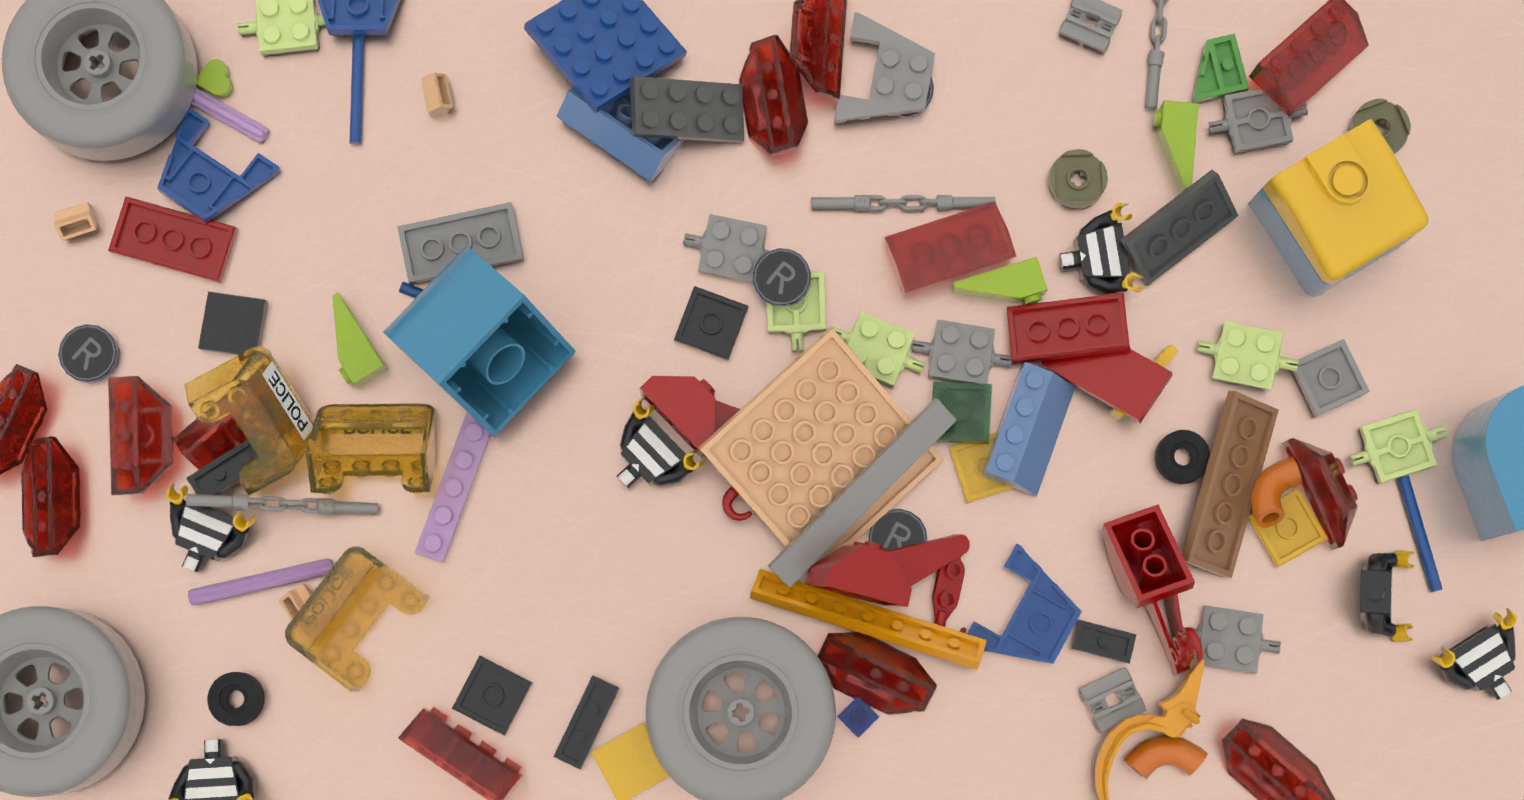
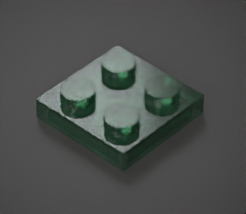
[932,382,992,444]

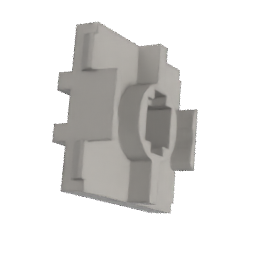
[1059,0,1123,53]
[1079,667,1147,732]

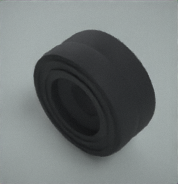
[1155,430,1210,484]
[207,672,265,726]

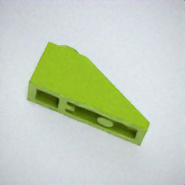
[1153,100,1199,193]
[951,257,1048,304]
[332,292,388,388]

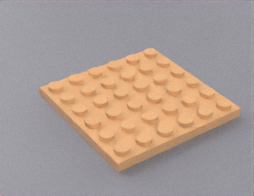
[698,328,944,572]

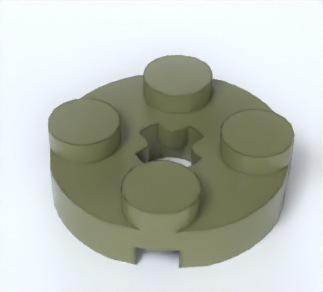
[1350,99,1411,154]
[1048,149,1108,208]

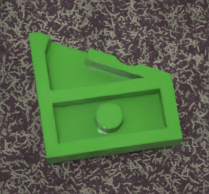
[1192,34,1249,103]

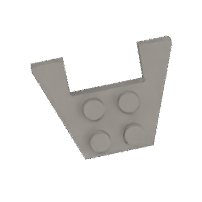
[834,12,935,123]

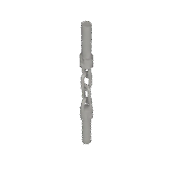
[1145,0,1169,110]
[811,195,996,211]
[186,494,378,515]

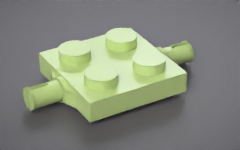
[237,0,325,55]
[767,252,826,352]
[832,312,925,388]
[1197,321,1299,391]
[1349,409,1448,483]

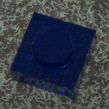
[837,695,879,738]

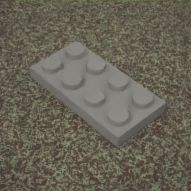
[397,202,524,284]

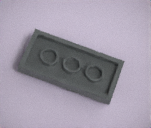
[630,76,744,143]
[1120,170,1239,285]

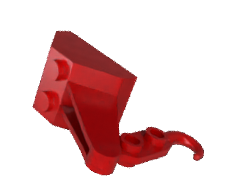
[640,376,752,521]
[1102,504,1203,675]
[805,534,970,633]

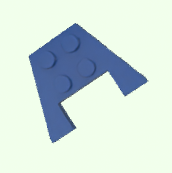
[318,0,401,35]
[157,107,281,223]
[967,544,1082,664]

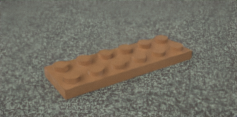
[1182,391,1279,578]

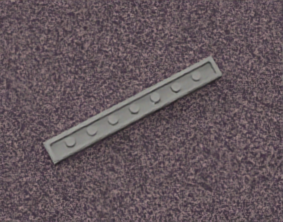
[768,398,957,588]

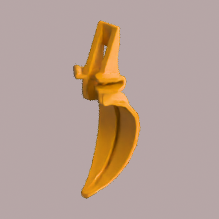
[1095,660,1205,800]

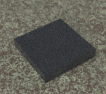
[674,286,749,361]
[198,291,268,358]
[452,655,533,736]

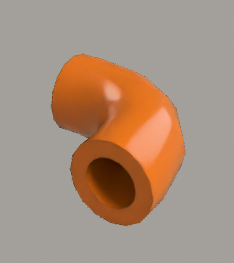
[1250,457,1302,527]
[1123,735,1208,780]

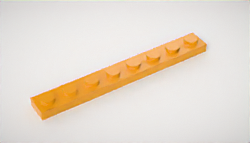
[750,569,987,670]

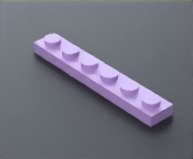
[415,412,491,563]

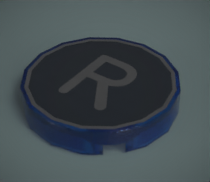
[753,248,811,307]
[58,324,119,383]
[868,509,927,551]

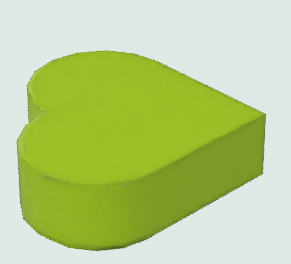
[197,59,232,98]

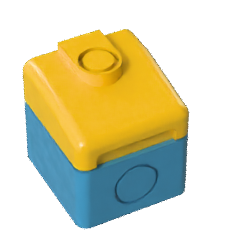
[1248,118,1429,297]

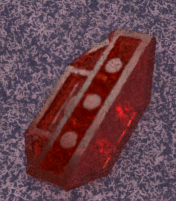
[789,0,847,99]
[739,35,808,155]
[0,364,48,474]
[108,376,174,496]
[21,436,81,558]
[1282,438,1358,550]
[818,632,937,715]
[1222,718,1335,800]

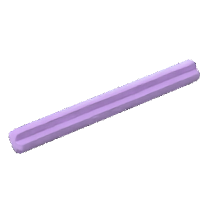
[191,87,269,143]
[188,558,334,605]

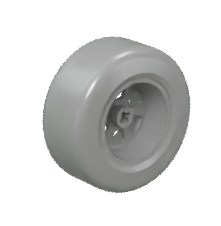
[2,0,198,161]
[0,606,145,797]
[646,617,836,800]

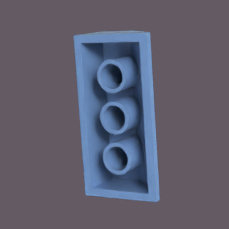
[556,87,684,182]
[981,362,1075,497]

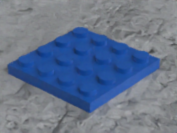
[524,0,687,113]

